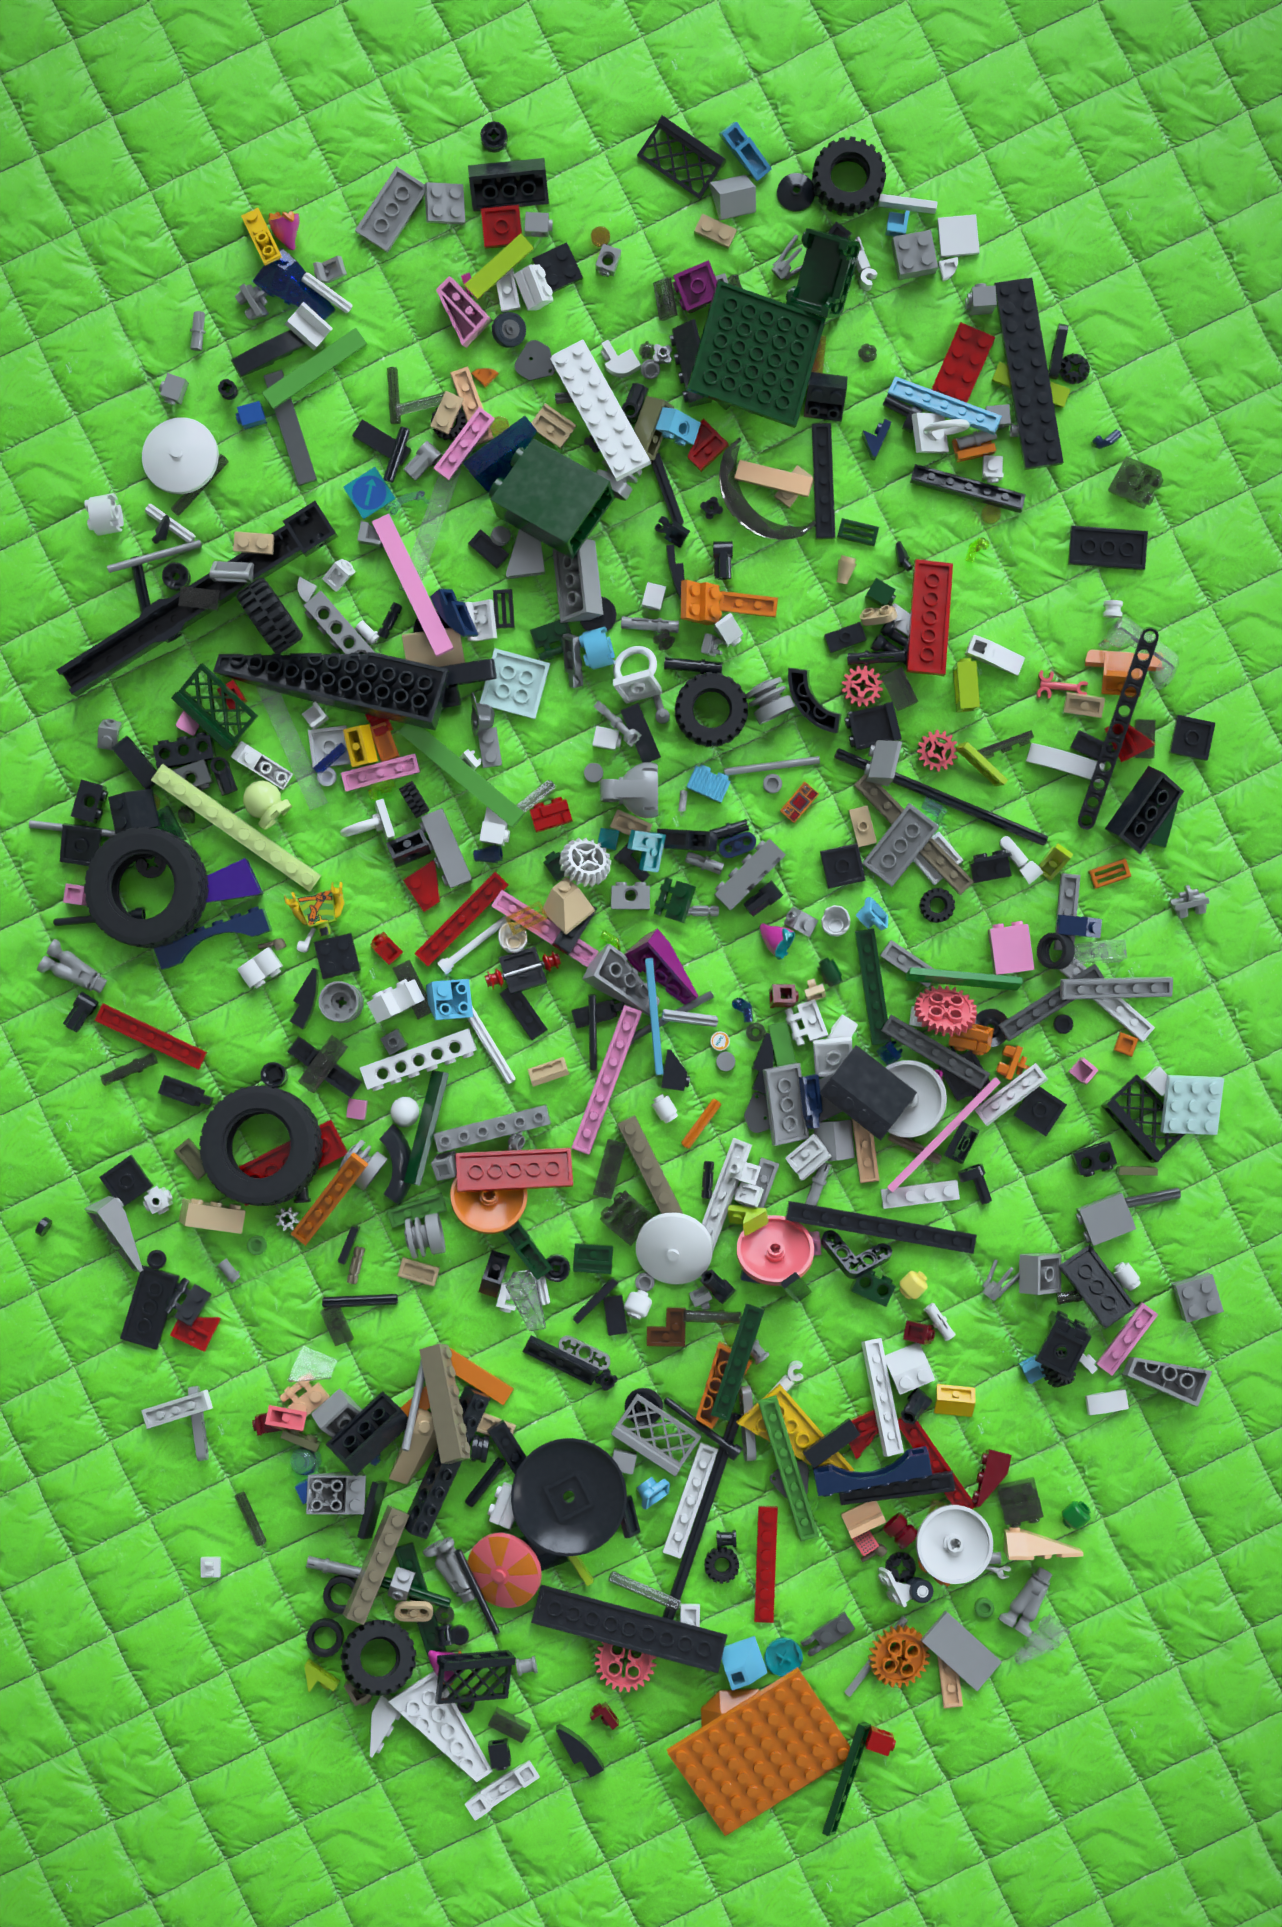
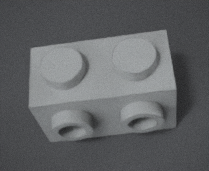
[965,283,997,316]

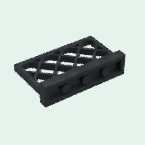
[637,115,726,199]
[1101,1075,1185,1163]
[435,1650,516,1705]

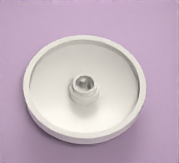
[142,418,219,494]
[886,1060,947,1137]
[636,1213,713,1284]
[916,1505,993,1584]

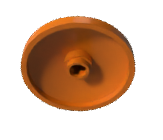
[450,1176,528,1234]

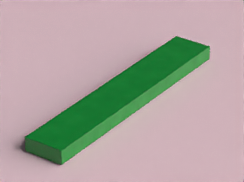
[905,967,1023,991]

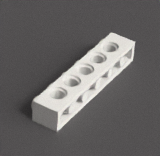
[360,1028,477,1091]

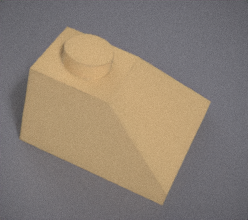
[542,877,595,934]

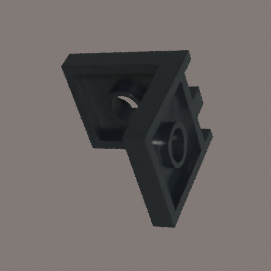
[1035,1310,1091,1378]

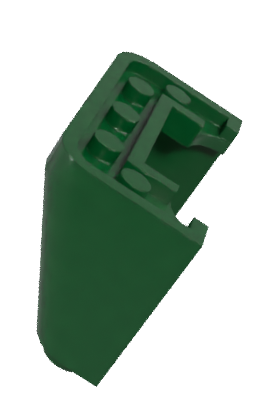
[786,228,860,318]

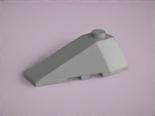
[85,1196,143,1272]

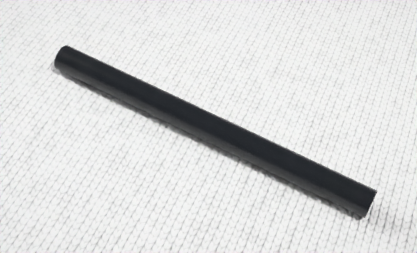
[454,1549,500,1635]

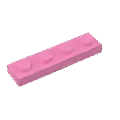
[433,407,495,481]
[341,753,420,792]
[1096,1302,1158,1376]

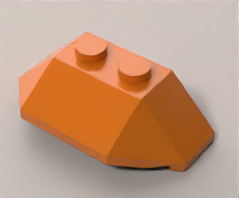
[701,1688,760,1727]

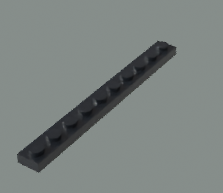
[785,1201,977,1254]

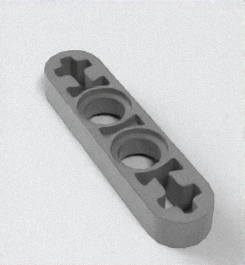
[188,1386,209,1461]
[739,1386,756,1461]

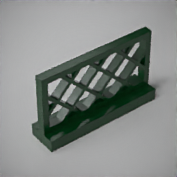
[171,663,258,751]

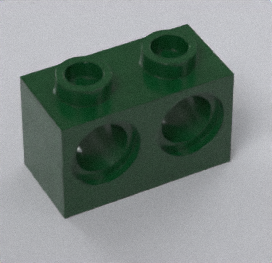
[850,1270,896,1307]

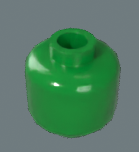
[1062,1501,1091,1530]

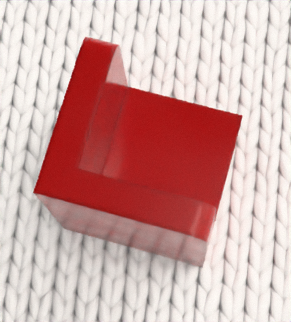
[217,680,247,709]
[365,714,393,737]

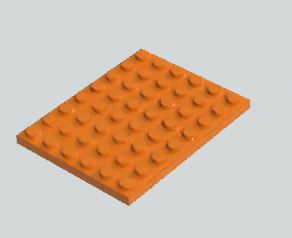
[666,1667,851,1836]

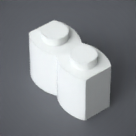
[237,947,283,989]

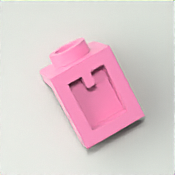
[63,884,87,906]

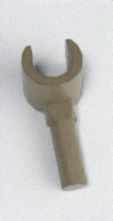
[258,938,286,951]
[861,1543,887,1562]

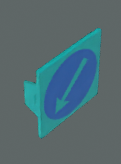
[343,467,396,519]

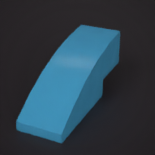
[719,122,772,181]

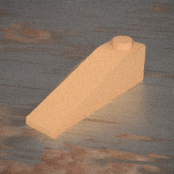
[1004,1526,1083,1560]

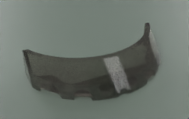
[719,437,817,540]

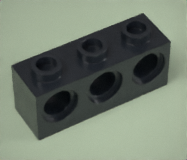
[153,733,216,769]

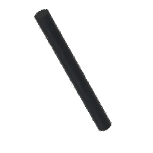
[588,994,597,1071]

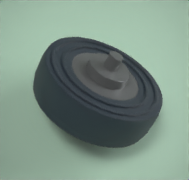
[492,312,526,348]

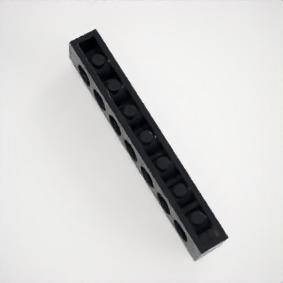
[404,1385,491,1539]

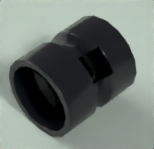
[260,1062,288,1088]

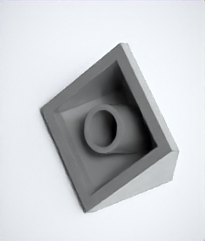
[709,175,756,220]
[814,1120,855,1161]

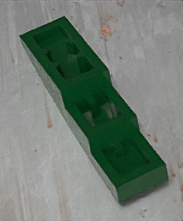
[503,1220,553,1280]

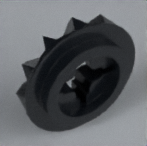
[1059,353,1090,384]
[136,857,166,878]
[885,1552,916,1583]

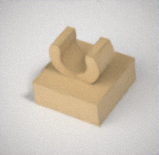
[804,979,826,1001]

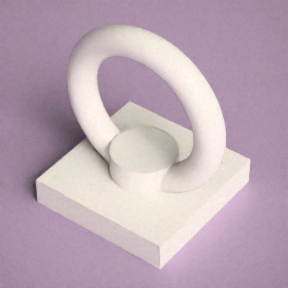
[912,413,970,454]
[613,646,662,704]
[340,799,395,841]

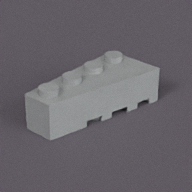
[714,839,786,911]
[1122,1357,1212,1407]

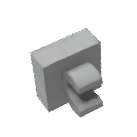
[701,634,725,657]
[689,1286,712,1311]

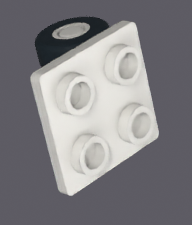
[878,1567,934,1607]

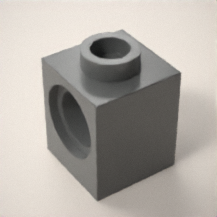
[380,1028,408,1055]

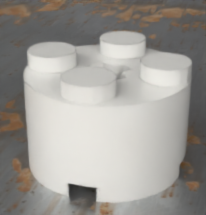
[85,493,124,536]

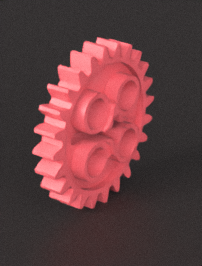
[914,985,977,1037]
[594,1642,657,1692]

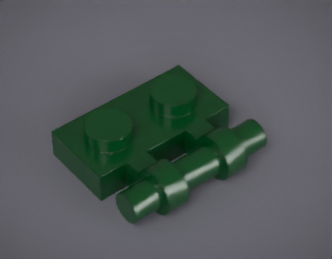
[530,620,572,661]
[654,877,696,923]

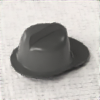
[471,693,495,736]

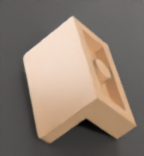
[841,1501,886,1538]

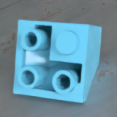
[426,979,473,1020]
[722,1636,768,1690]

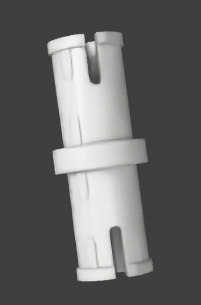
[924,1303,956,1341]

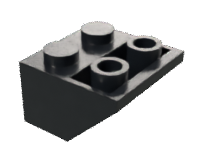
[804,372,848,422]

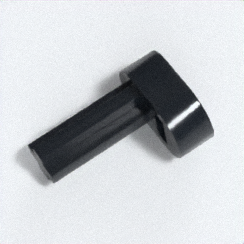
[883,395,923,433]
[614,843,650,882]
[957,1164,992,1204]

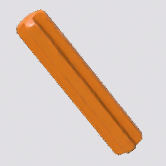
[681,1099,721,1149]

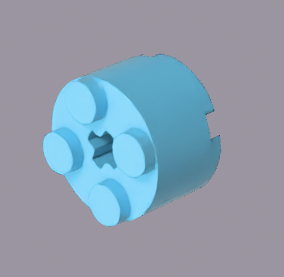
[579,627,615,670]

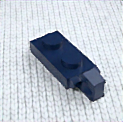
[799,1074,823,1129]

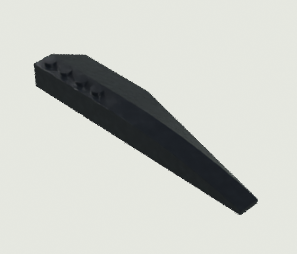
[213,652,449,731]

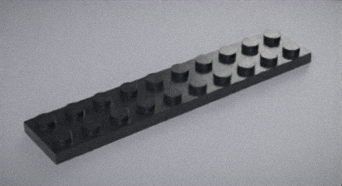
[994,277,1064,470]
[531,1585,727,1673]

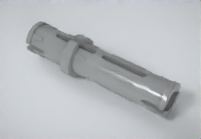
[621,616,679,633]
[805,1162,832,1205]
[306,1555,361,1579]

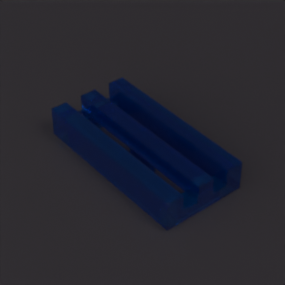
[313,743,347,775]

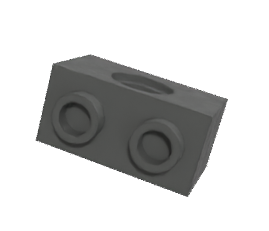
[172,759,214,790]

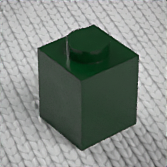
[865,578,896,607]

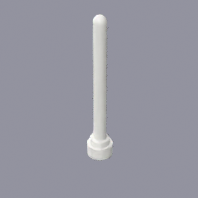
[437,915,512,975]

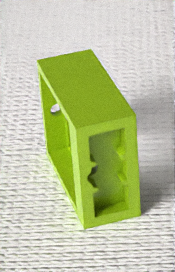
[953,658,980,712]

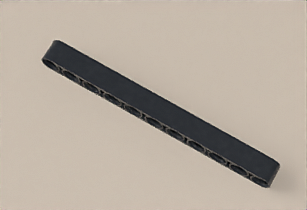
[1078,627,1159,830]

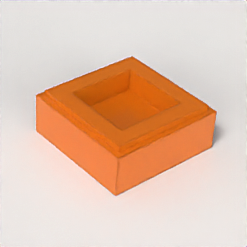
[1113,1032,1138,1057]

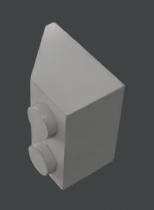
[864,740,902,786]
[1019,1253,1061,1295]
[311,1388,362,1438]

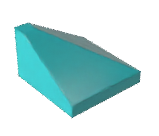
[598,828,620,850]

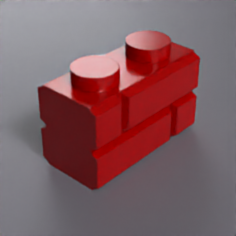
[530,797,573,833]

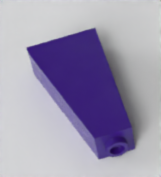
[206,858,264,903]

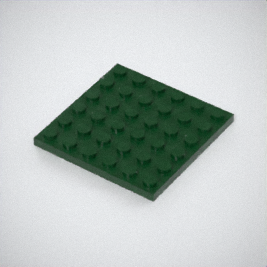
[686,280,826,428]

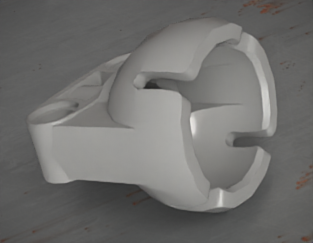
[600,762,658,818]

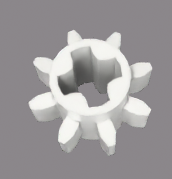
[275,1207,300,1231]

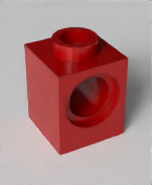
[865,1726,896,1756]

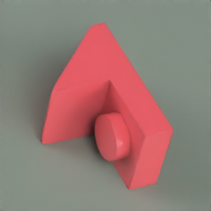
[265,1405,307,1432]

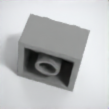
[891,230,938,280]
[1171,1272,1224,1323]

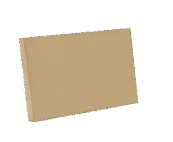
[402,628,465,667]

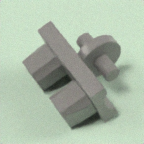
[235,284,269,320]
[1170,885,1209,919]

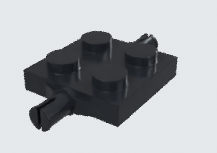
[938,1046,990,1105]

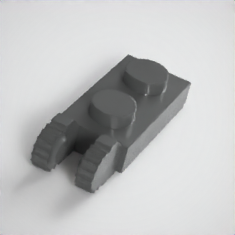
[801,1611,855,1656]

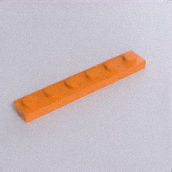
[291,1152,368,1246]

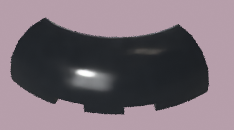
[788,668,842,733]
[379,1124,411,1205]

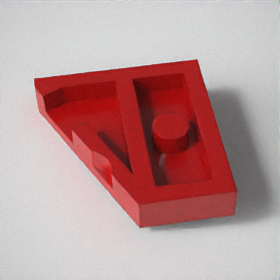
[688,418,729,472]
[1104,724,1155,763]
[403,860,440,912]
[170,1317,222,1352]
[849,1409,879,1459]

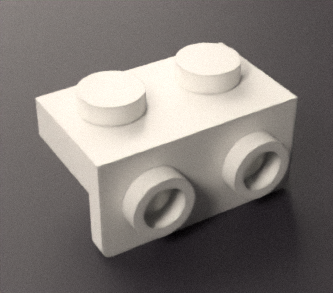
[465,599,497,642]

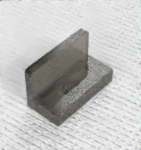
[881,667,918,711]
[488,1707,531,1743]

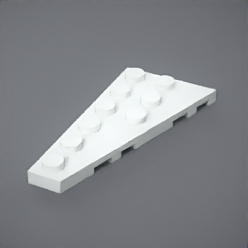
[387,1671,493,1782]

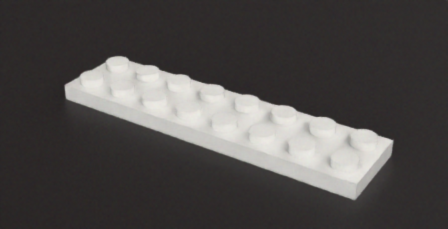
[550,340,651,481]

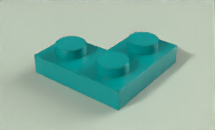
[627,829,666,872]

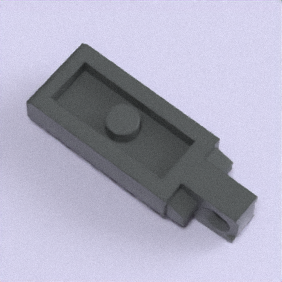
[562,633,583,688]

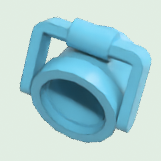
[856,897,888,930]
[636,1477,670,1510]

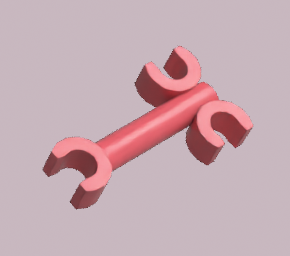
[1036,670,1088,699]

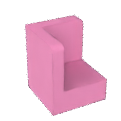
[1068,1057,1098,1085]

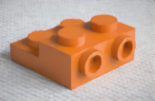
[681,580,722,625]

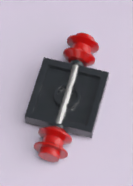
[484,946,561,995]

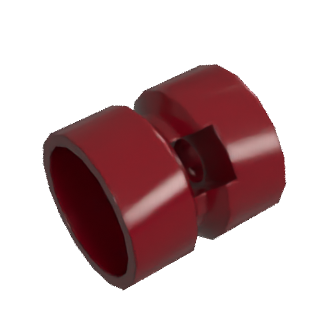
[883,1512,918,1549]

